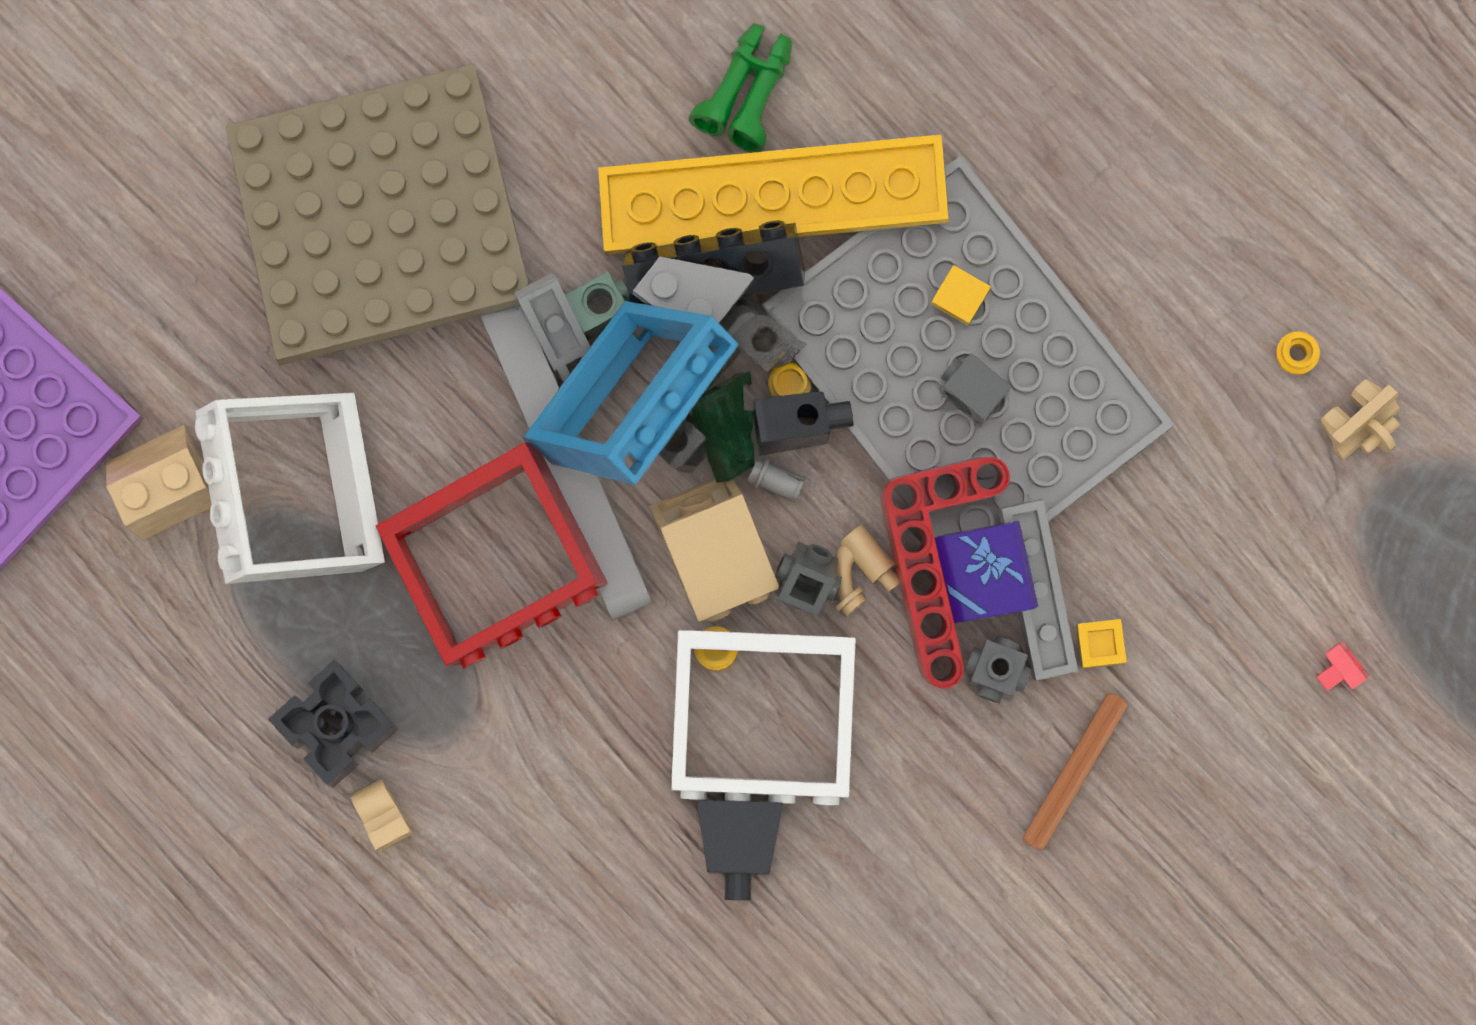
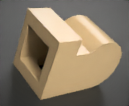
[350,778,415,852]

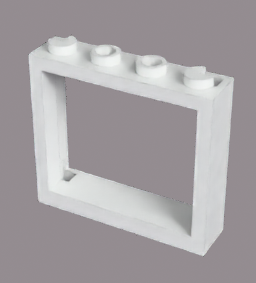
[195,393,385,584]
[671,630,856,805]

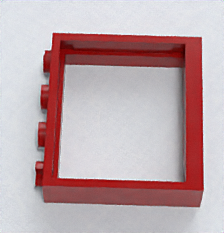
[376,442,608,669]

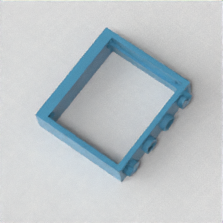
[524,301,739,485]

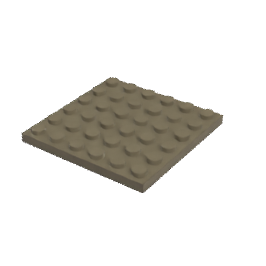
[225,63,529,366]

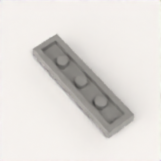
[998,499,1078,681]

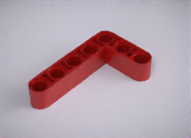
[880,457,1010,689]

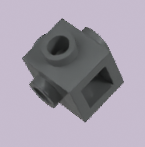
[775,542,842,616]
[965,636,1032,703]

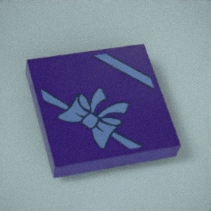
[934,521,1039,623]

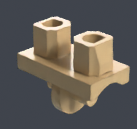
[1321,379,1400,461]

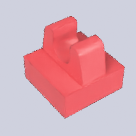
[1316,640,1369,691]

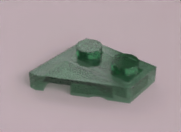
[691,371,754,483]

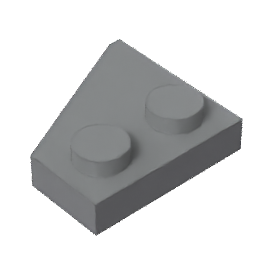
[633,257,754,324]

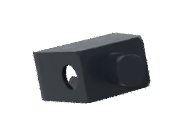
[752,391,854,456]
[698,800,782,901]

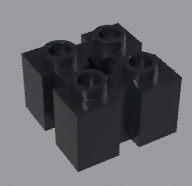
[268,659,398,788]

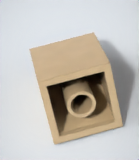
[106,425,212,540]
[649,473,779,622]

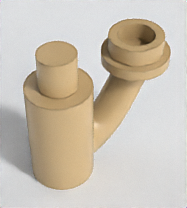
[835,524,899,617]

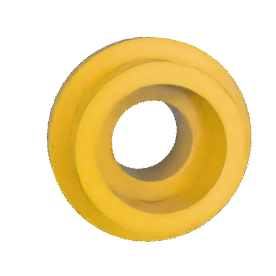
[1276,331,1320,375]

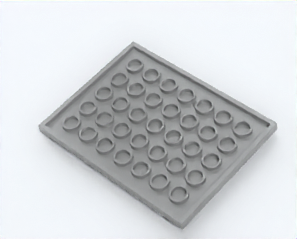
[756,155,1175,537]

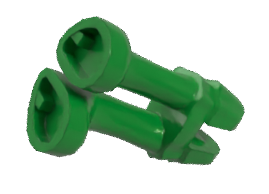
[688,23,792,153]

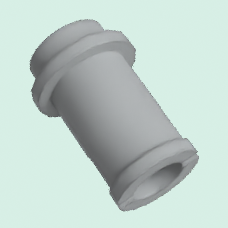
[747,457,806,503]

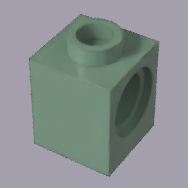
[565,272,630,340]

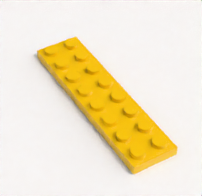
[598,134,949,255]

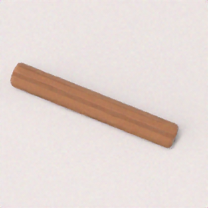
[1023,693,1128,851]

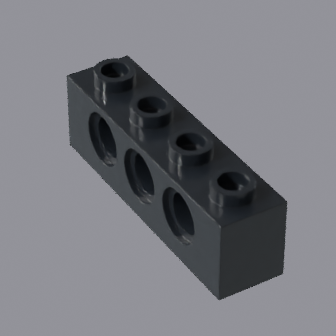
[622,220,805,305]

